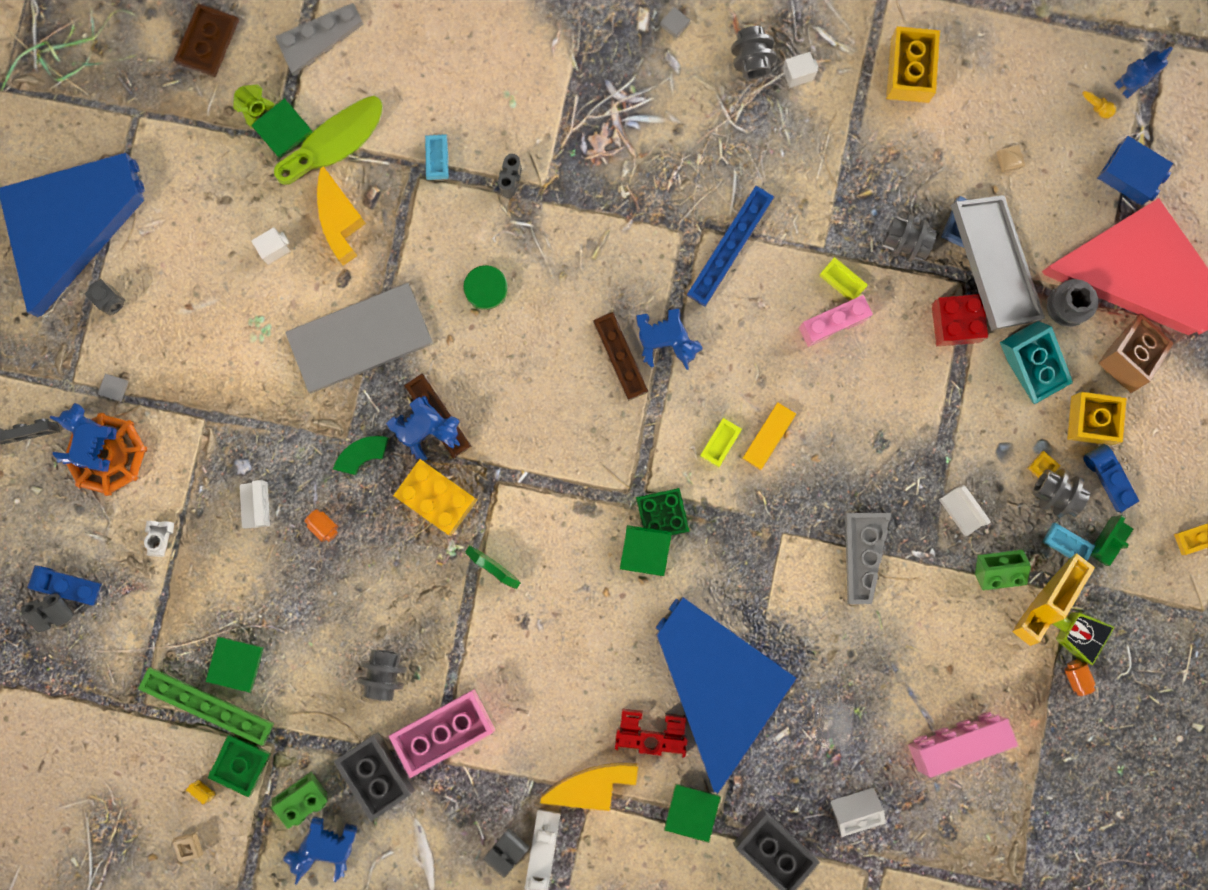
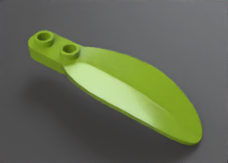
[274,96,383,185]

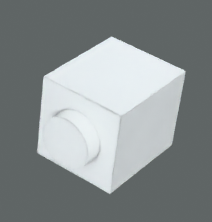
[782,52,818,88]
[251,227,291,265]

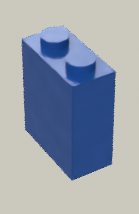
[1097,136,1173,206]

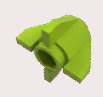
[233,84,275,128]

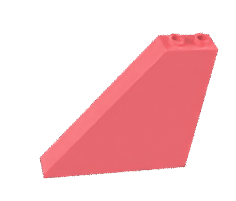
[1042,198,1208,335]

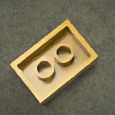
[886,26,940,103]
[393,459,477,536]

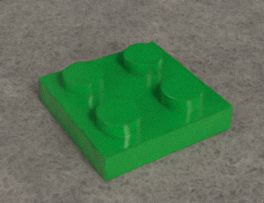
[207,734,272,798]

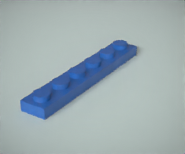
[687,186,774,307]

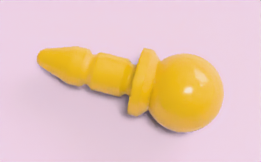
[1082,91,1116,119]

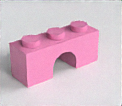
[799,295,873,347]

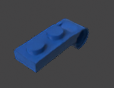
[1083,444,1139,513]
[27,565,102,606]

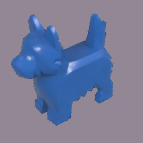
[1114,47,1173,99]
[636,309,703,370]
[386,396,460,461]
[50,403,117,472]
[283,817,357,885]

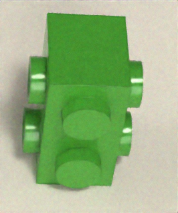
[975,550,1031,590]
[272,771,328,829]

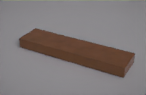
[593,312,649,401]
[404,373,472,459]

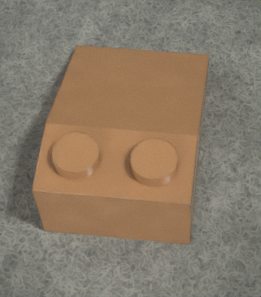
[1098,314,1174,393]

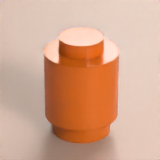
[304,509,338,542]
[1064,660,1096,696]

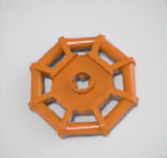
[66,413,147,496]

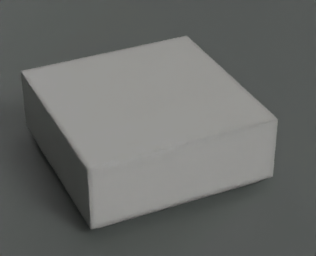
[660,7,690,39]
[98,374,129,402]

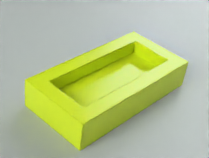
[819,257,868,301]
[700,418,742,468]

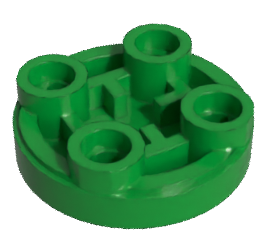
[463,265,508,310]

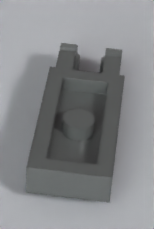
[0,419,60,445]

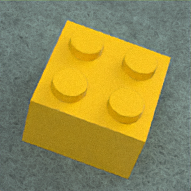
[1067,392,1127,446]

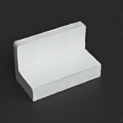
[240,480,270,529]
[939,485,991,536]
[831,788,886,837]

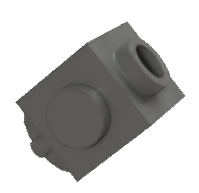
[84,279,126,315]

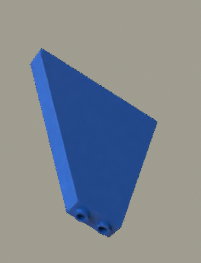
[0,153,145,317]
[656,597,797,794]

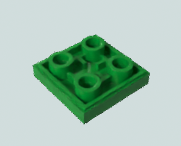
[251,98,313,159]
[636,488,690,536]
[620,525,672,576]
[205,637,264,693]
[664,783,721,843]

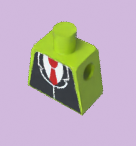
[1052,612,1114,665]

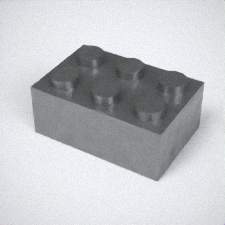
[333,732,415,821]
[733,808,820,890]

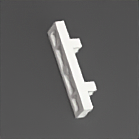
[525,808,561,890]

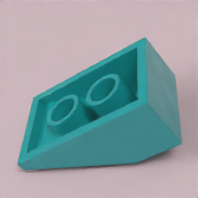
[1000,321,1073,404]

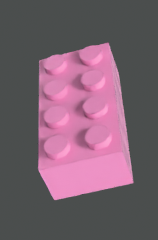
[389,689,495,778]
[908,712,1018,778]

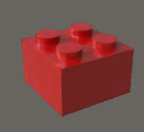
[931,294,988,347]

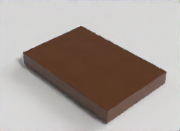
[173,3,239,78]

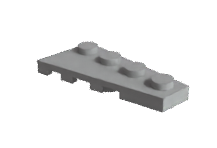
[275,2,364,77]
[845,513,892,604]

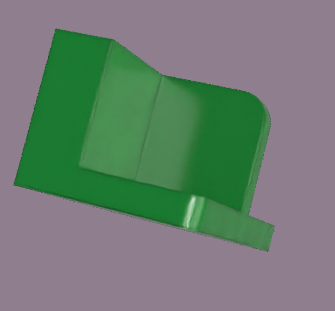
[1090,515,1134,566]

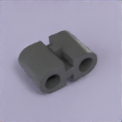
[498,153,522,198]
[21,594,73,632]
[483,828,530,878]

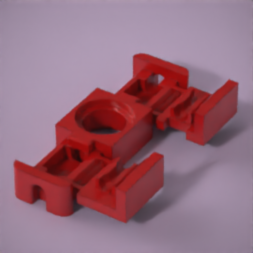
[615,708,687,758]

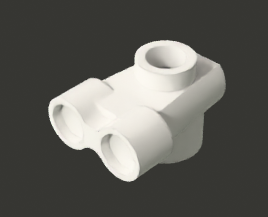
[144,521,174,557]

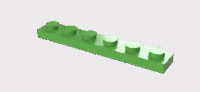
[138,667,274,746]

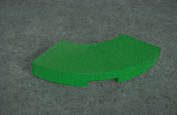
[333,436,389,476]
[465,545,521,589]

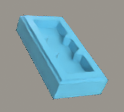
[425,134,449,180]
[1042,523,1095,561]

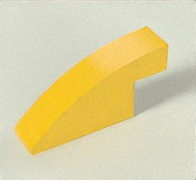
[317,166,366,266]
[1012,553,1095,646]
[540,762,638,811]

